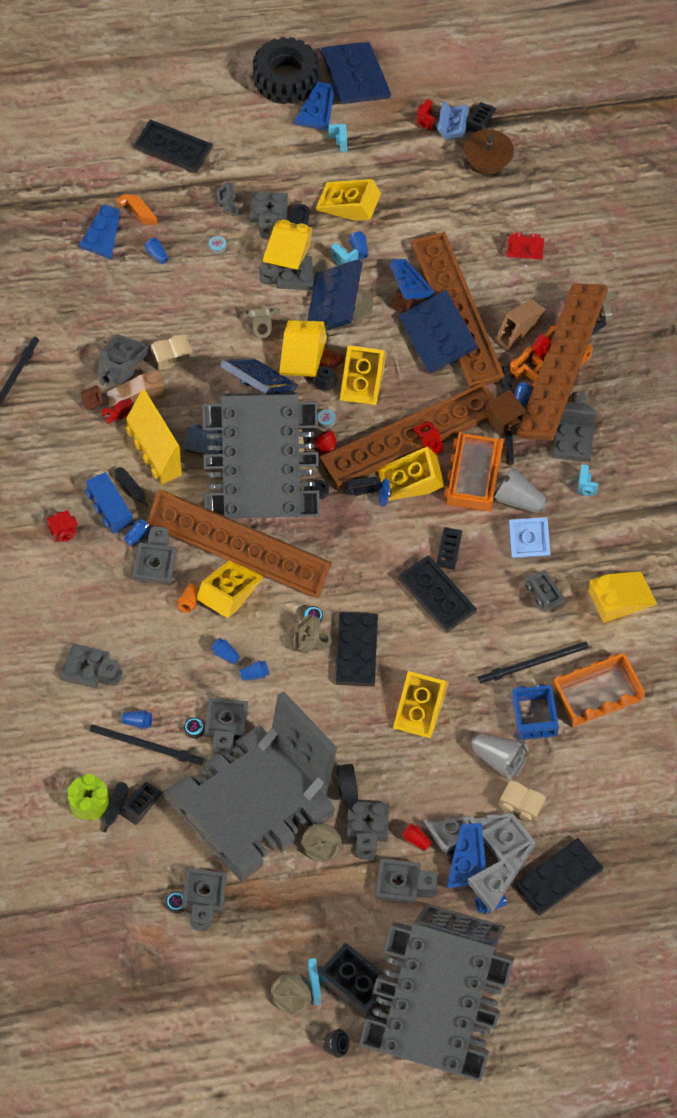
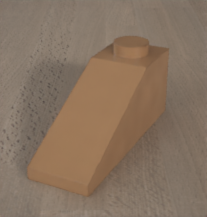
[107,370,165,409]

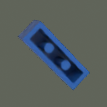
[85,472,133,534]

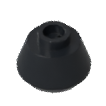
[312,366,337,391]
[322,1029,349,1058]

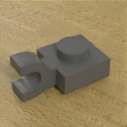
[216,182,239,216]

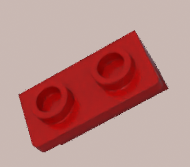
[507,232,544,260]

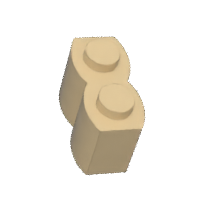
[151,335,193,370]
[499,780,546,823]

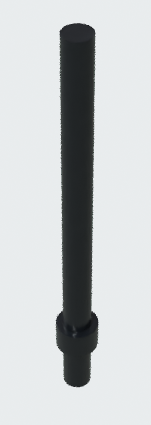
[0,336,40,406]
[501,365,514,465]
[477,641,589,684]
[90,724,204,766]

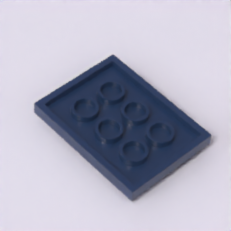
[320,42,391,105]
[307,259,363,331]
[398,290,478,374]
[220,357,298,394]

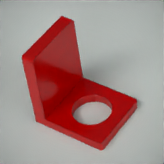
[413,421,443,454]

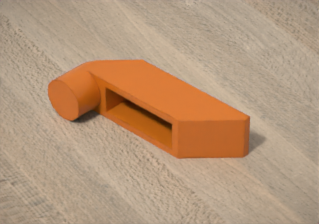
[116,194,158,225]

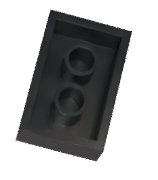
[318,943,386,1020]

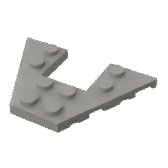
[423,813,536,912]

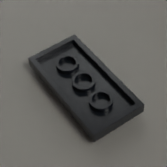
[134,119,213,173]
[398,555,477,633]
[336,612,378,687]
[514,838,604,916]

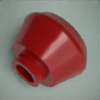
[312,429,337,453]

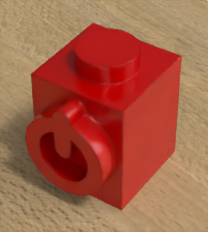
[47,510,78,543]

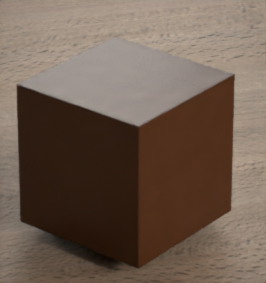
[484,390,526,436]

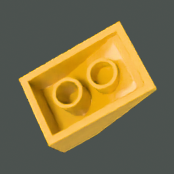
[316,179,381,221]
[263,220,313,270]
[279,320,327,377]
[340,345,387,405]
[378,446,445,501]
[196,560,263,618]
[588,571,657,623]
[393,671,449,739]

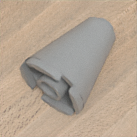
[493,467,548,514]
[471,733,529,780]

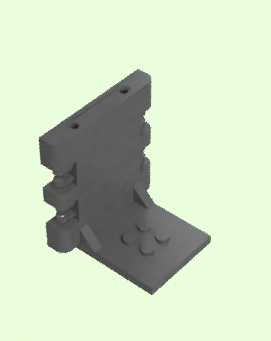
[202,392,320,518]
[164,691,337,882]
[359,903,514,1082]

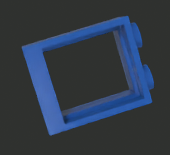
[511,684,559,740]

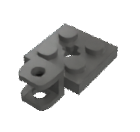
[251,192,288,239]
[259,256,314,290]
[133,526,177,585]
[59,643,123,689]
[205,698,248,756]
[347,801,389,860]
[375,858,438,904]
[181,868,227,931]

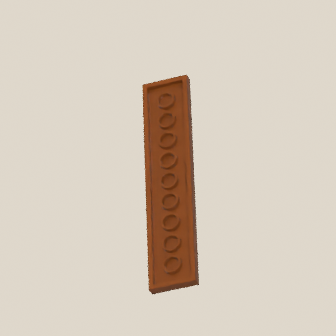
[411,232,505,389]
[517,283,608,441]
[320,382,494,489]
[147,489,332,599]

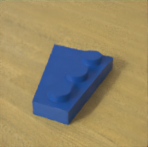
[294,82,335,131]
[80,204,120,260]
[389,259,435,299]
[446,822,486,888]

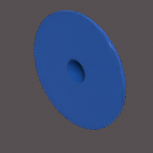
[379,479,392,507]

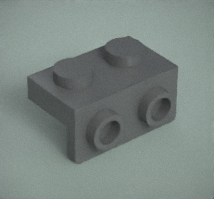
[524,570,565,613]

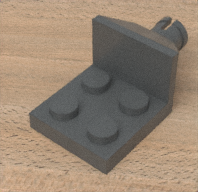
[97,334,151,387]
[553,392,596,462]

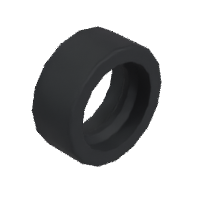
[337,763,358,803]

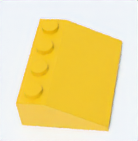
[125,389,182,484]

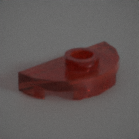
[319,348,344,368]

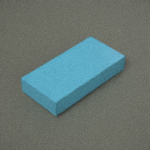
[308,958,321,1005]

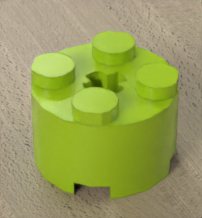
[67,774,109,821]

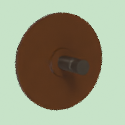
[464,129,514,174]

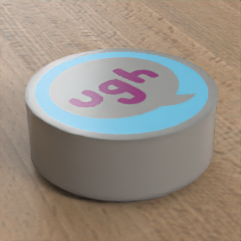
[209,236,227,254]
[318,409,336,428]

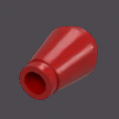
[402,823,433,851]

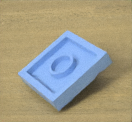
[509,517,550,559]

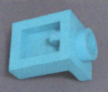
[328,124,347,152]
[330,243,359,265]
[577,464,598,496]

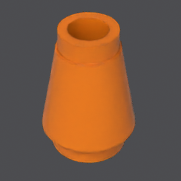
[177,584,198,613]

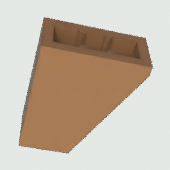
[495,299,545,351]

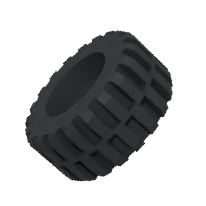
[253,37,319,104]

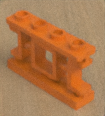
[510,323,593,388]

